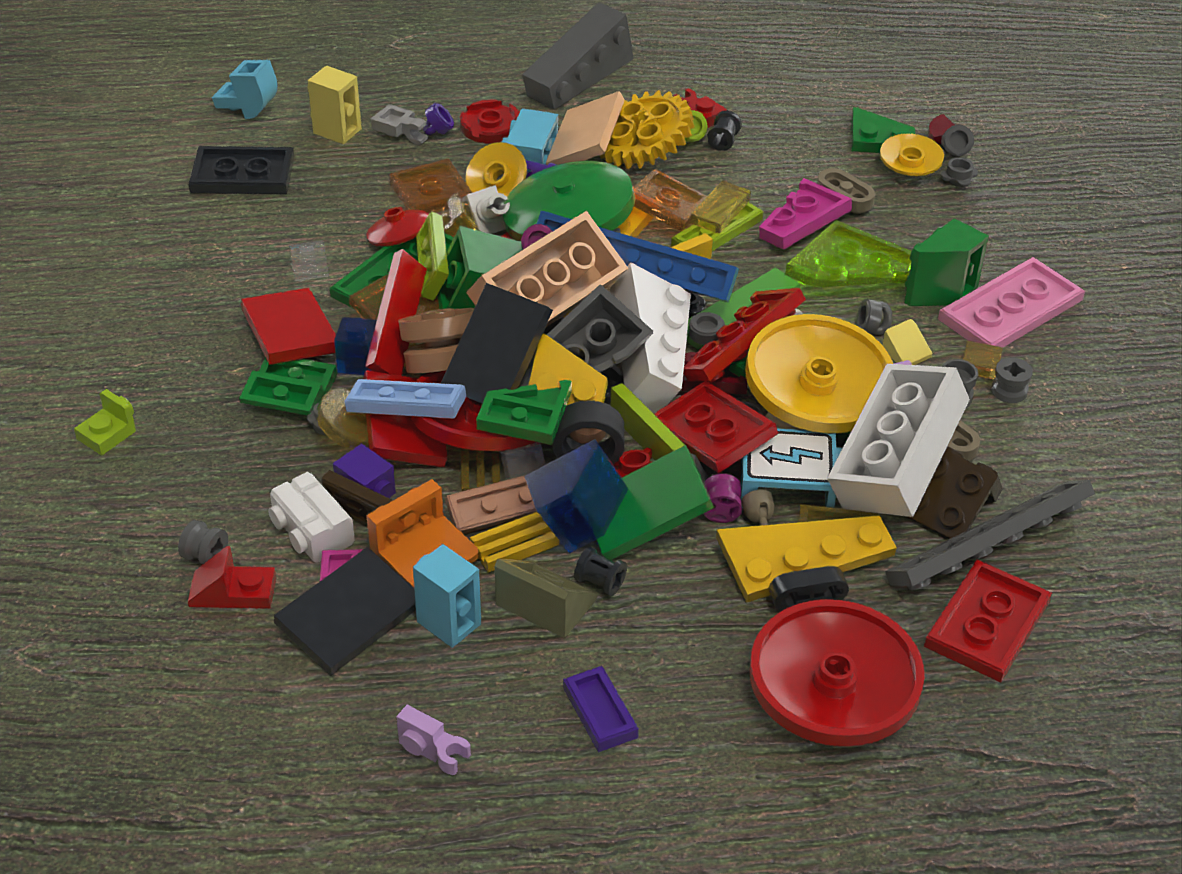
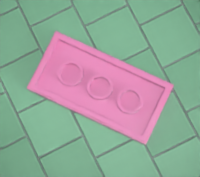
[938,257,1085,356]

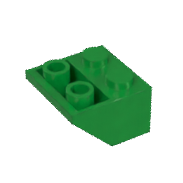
[904,218,989,306]

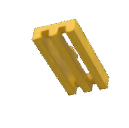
[470,510,559,573]

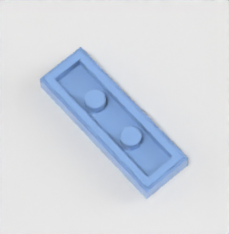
[345,379,466,418]

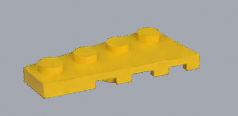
[716,516,897,603]

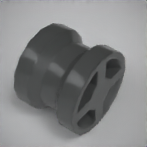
[991,357,1033,403]
[178,520,228,565]

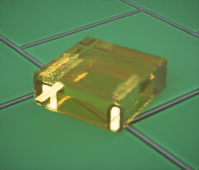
[963,340,1003,379]

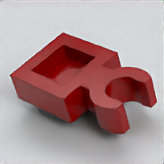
[673,88,727,128]

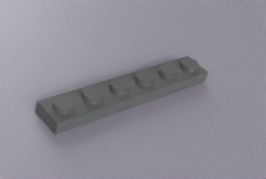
[885,480,1095,591]

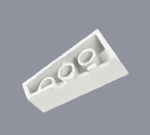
[609,262,691,413]

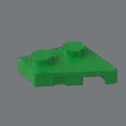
[851,107,915,153]
[476,380,572,445]

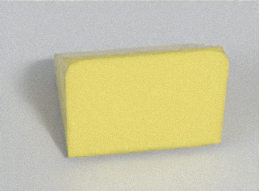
[883,319,933,365]

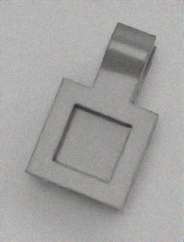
[371,104,428,145]

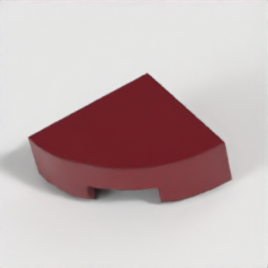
[928,114,955,144]

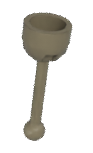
[741,489,774,526]

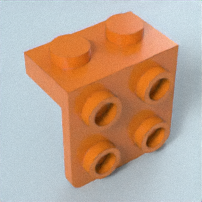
[366,479,479,588]

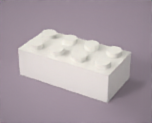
[827,364,970,517]

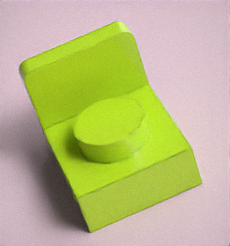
[74,389,136,456]

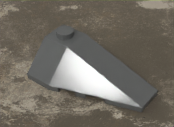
[518,284,653,388]

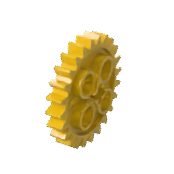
[599,90,694,169]

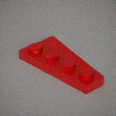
[683,288,806,383]

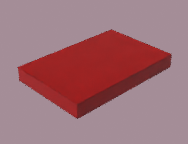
[241,288,340,364]
[363,370,447,467]
[654,381,778,473]
[924,560,1052,683]

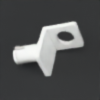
[456,185,510,234]

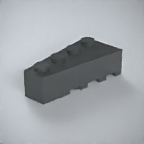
[522,2,634,110]

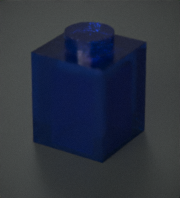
[334,317,377,375]

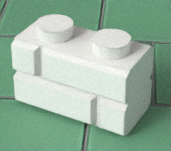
[268,472,355,563]

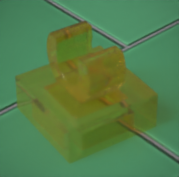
[440,193,477,237]

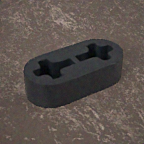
[769,566,849,611]

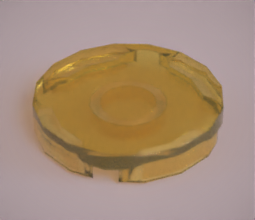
[317,388,369,448]

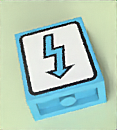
[740,428,843,513]

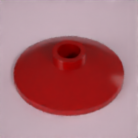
[366,207,429,246]

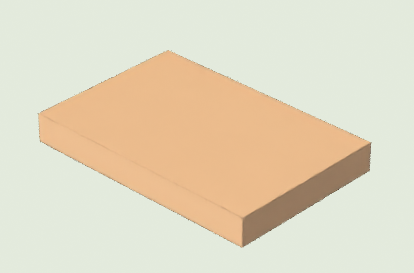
[546,91,625,165]

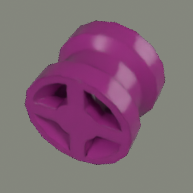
[704,474,742,523]

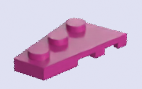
[759,178,852,249]

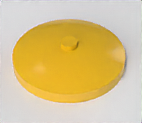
[745,314,893,433]

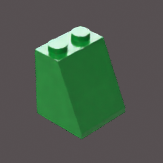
[437,226,522,309]

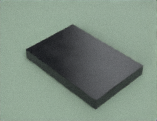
[189,146,295,194]
[441,283,553,404]
[274,547,416,676]

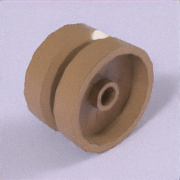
[398,308,475,373]

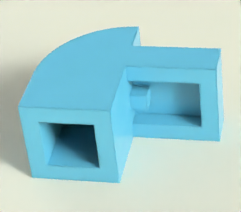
[212,60,278,119]

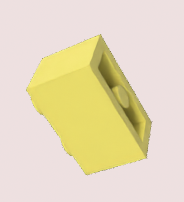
[307,66,362,144]

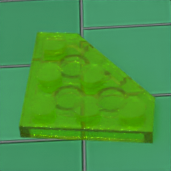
[785,220,912,288]

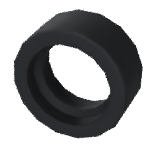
[553,400,625,471]

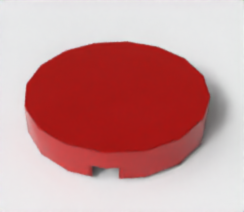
[460,100,520,144]

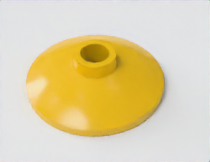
[880,134,944,176]
[466,142,527,196]

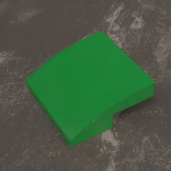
[239,357,338,415]

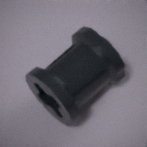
[707,110,742,151]
[574,547,627,596]

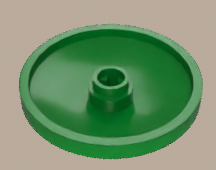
[502,161,635,242]

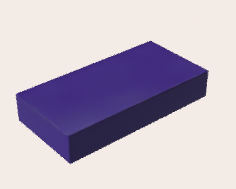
[563,666,639,752]

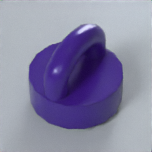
[423,103,454,135]

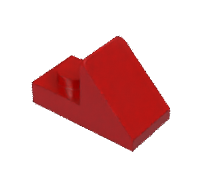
[188,546,276,609]

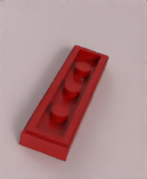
[365,249,427,376]

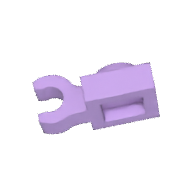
[397,705,471,775]

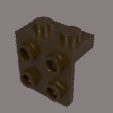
[905,446,1003,539]

